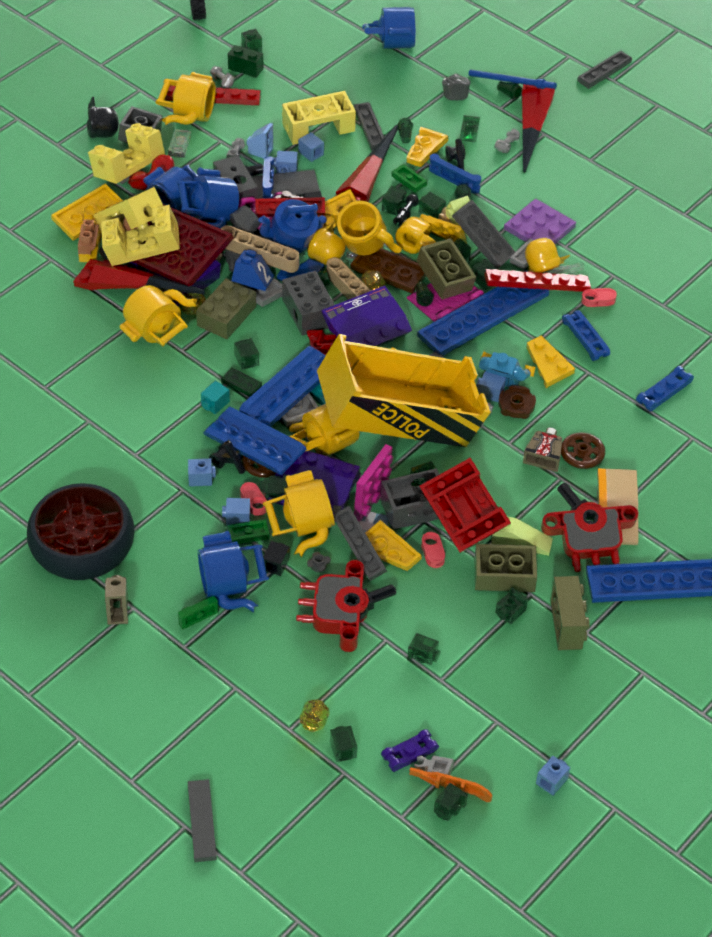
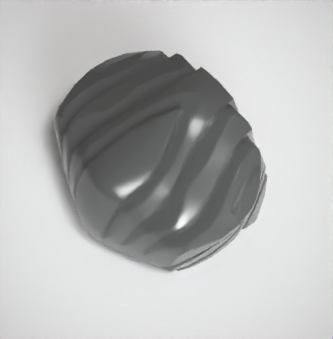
[442,74,471,100]
[230,206,260,234]

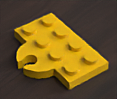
[51,183,123,241]

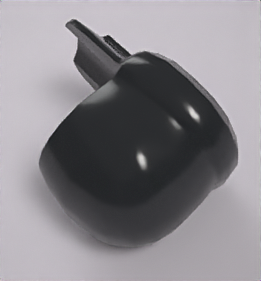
[87,97,119,138]

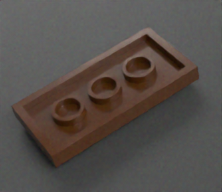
[350,248,426,294]

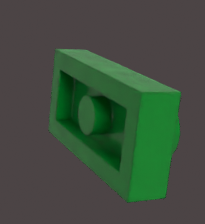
[391,164,427,193]
[227,519,270,544]
[178,596,218,630]

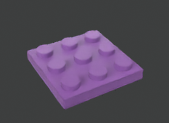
[504,198,576,244]

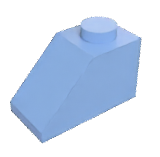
[247,123,273,159]

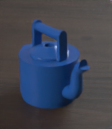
[362,7,416,49]
[143,165,198,216]
[177,167,239,229]
[258,199,327,254]
[198,531,269,613]

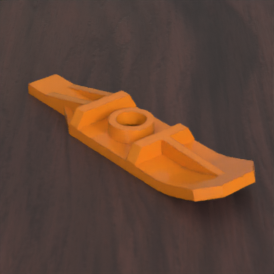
[409,767,492,802]

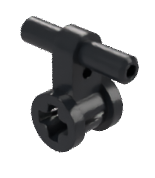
[445,139,465,170]
[209,440,246,474]

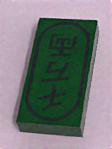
[221,367,262,397]

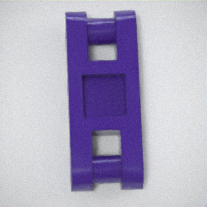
[381,729,439,772]

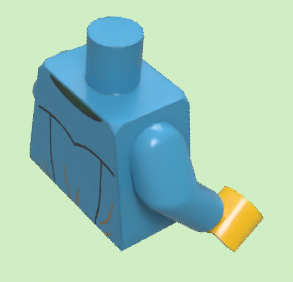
[479,351,536,387]

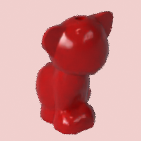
[128,154,174,191]

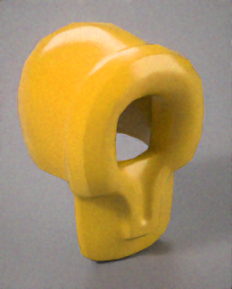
[395,217,436,254]
[307,221,346,265]
[525,238,570,273]

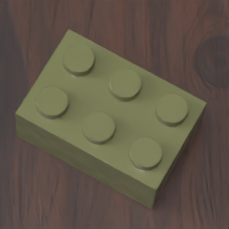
[417,238,476,300]
[196,278,256,339]
[474,544,537,592]
[550,576,590,650]

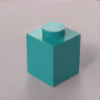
[201,380,230,414]

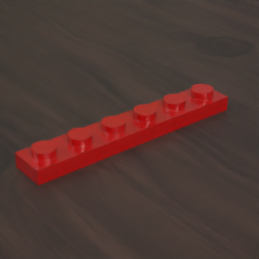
[165,85,261,106]
[484,269,591,292]

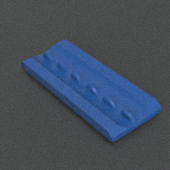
[239,346,326,427]
[203,406,307,475]

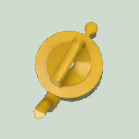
[156,72,216,125]
[332,201,402,255]
[120,285,197,347]
[289,403,360,456]
[263,470,335,558]

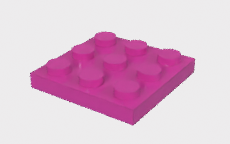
[354,444,393,522]

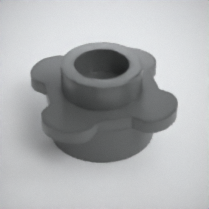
[307,552,330,572]

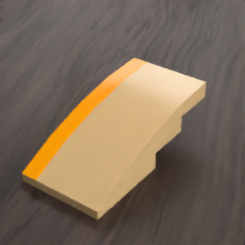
[597,468,638,545]

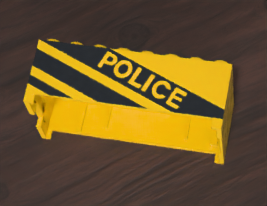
[317,334,491,447]

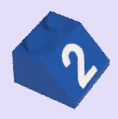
[231,250,274,291]

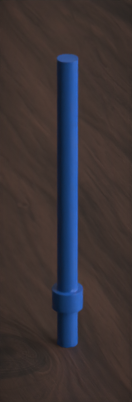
[469,70,557,89]

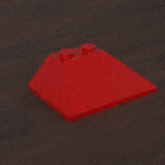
[419,457,511,553]

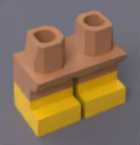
[78,219,101,262]

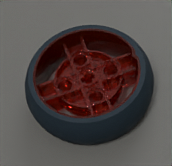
[27,483,134,580]

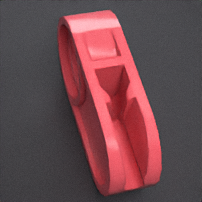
[581,288,617,307]
[240,482,267,516]
[421,532,445,568]

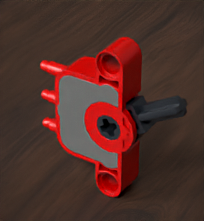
[541,483,639,572]
[296,560,397,652]

